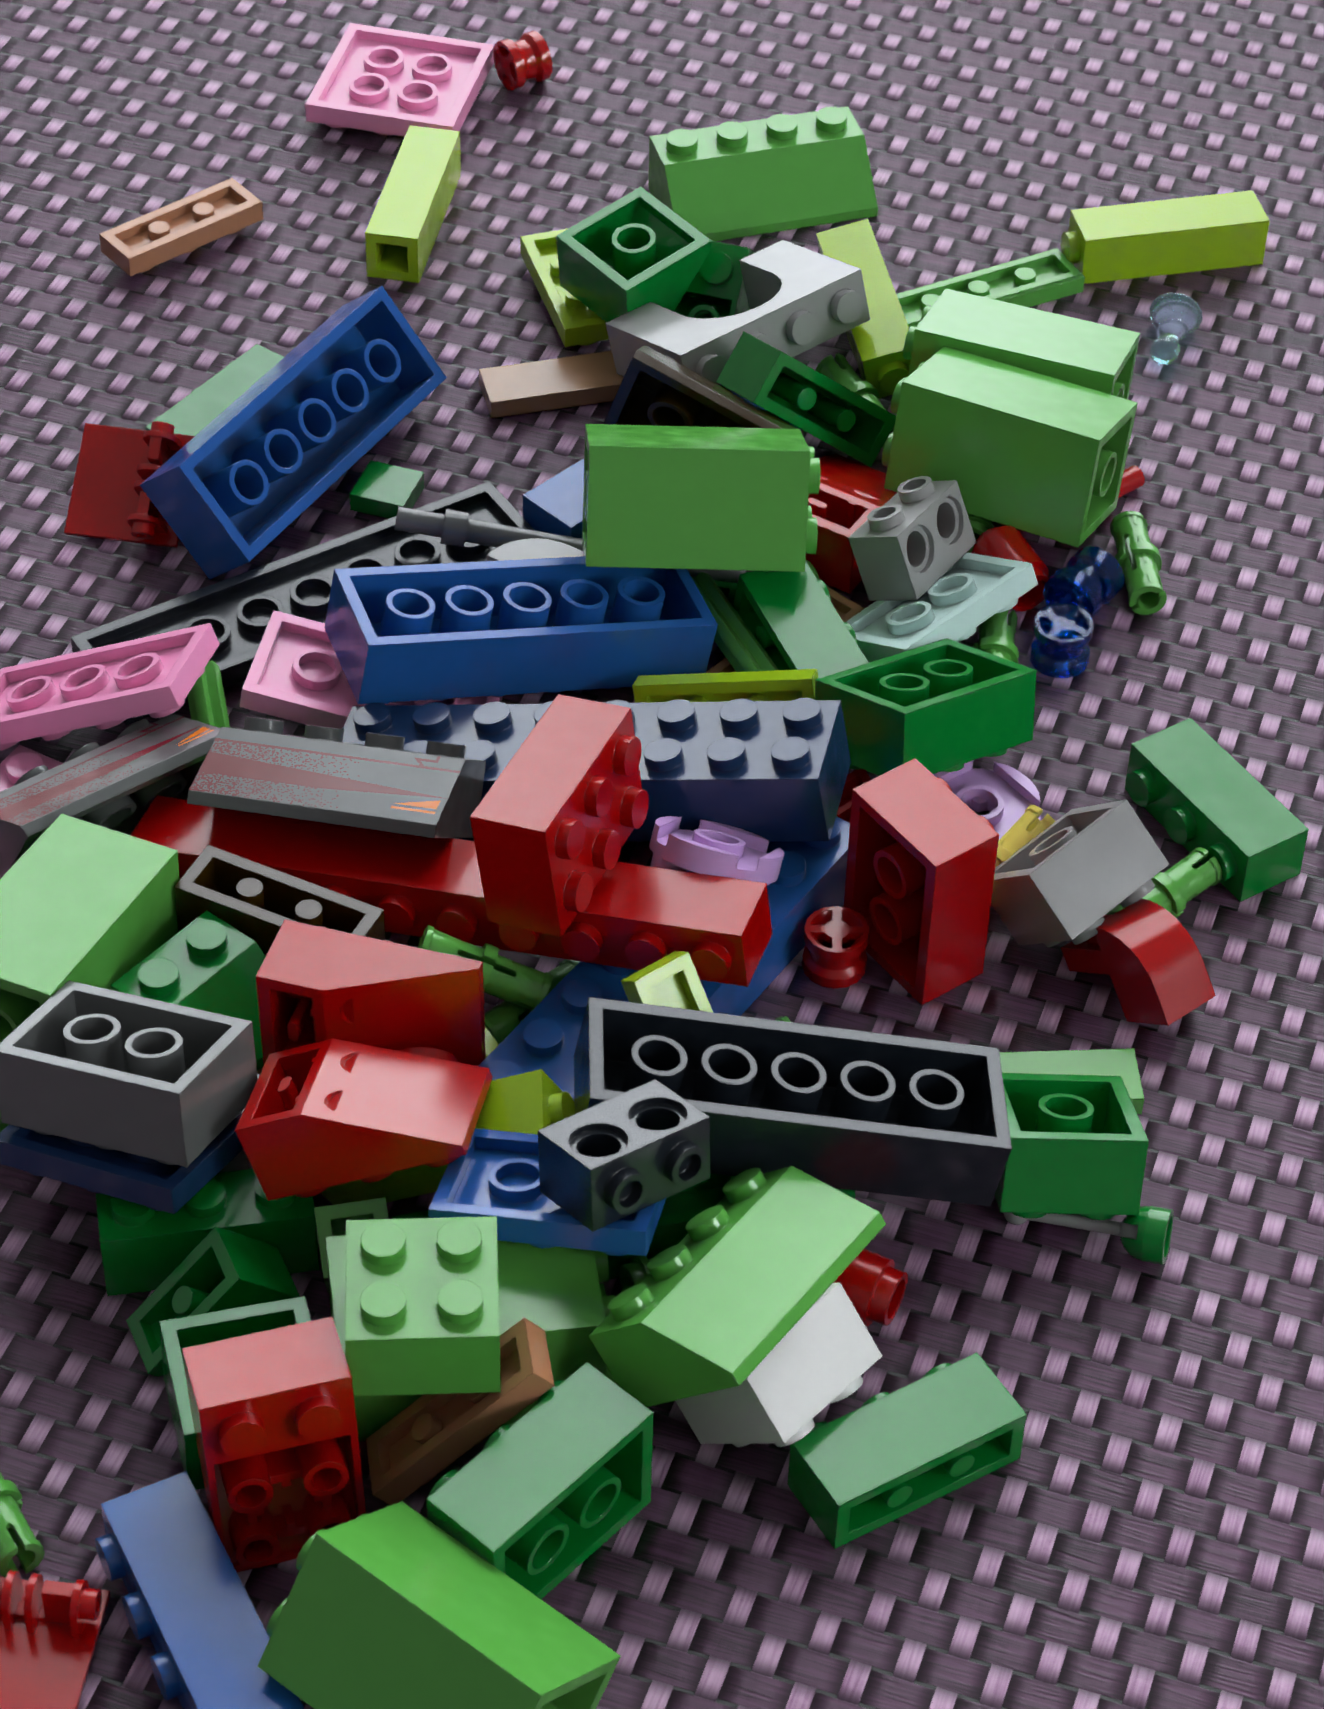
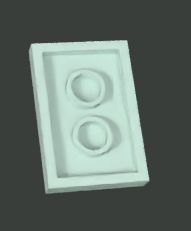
[846,552,1038,662]

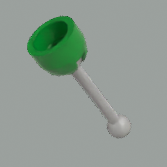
[1003,1206,1173,1265]

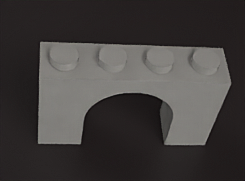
[606,240,870,384]

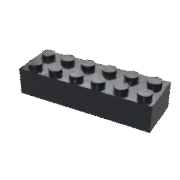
[574,997,1012,1206]

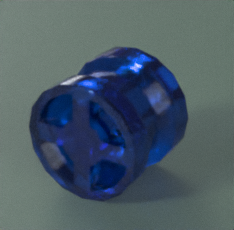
[1030,603,1094,678]

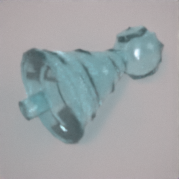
[1149,292,1202,365]

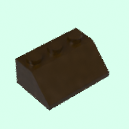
[603,345,798,429]

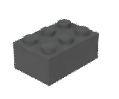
[0,981,258,1167]

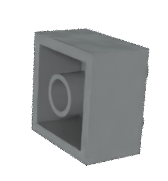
[991,799,1169,947]

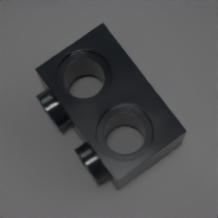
[538,1079,710,1232]

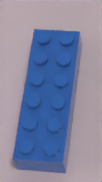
[140,286,447,580]
[324,556,718,704]

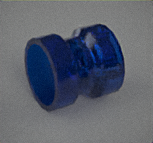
[1043,546,1125,627]

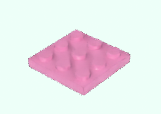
[305,23,494,137]

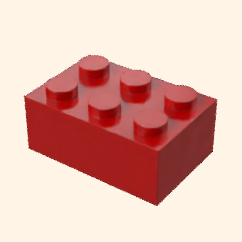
[470,694,649,937]
[844,758,999,1005]

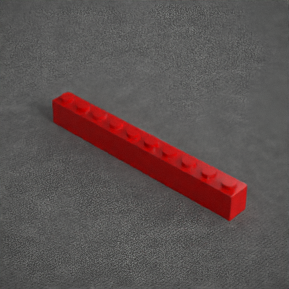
[131,796,772,987]

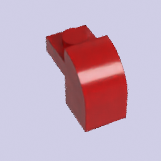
[1061,899,1216,1026]

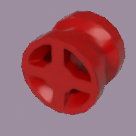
[493,30,552,90]
[802,906,870,989]

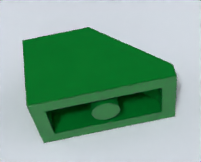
[126,1226,300,1377]

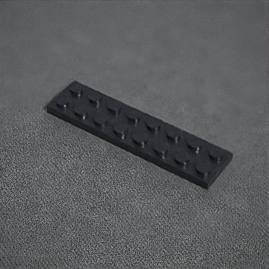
[71,481,534,725]

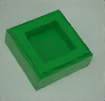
[350,460,424,519]

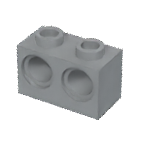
[848,476,977,601]

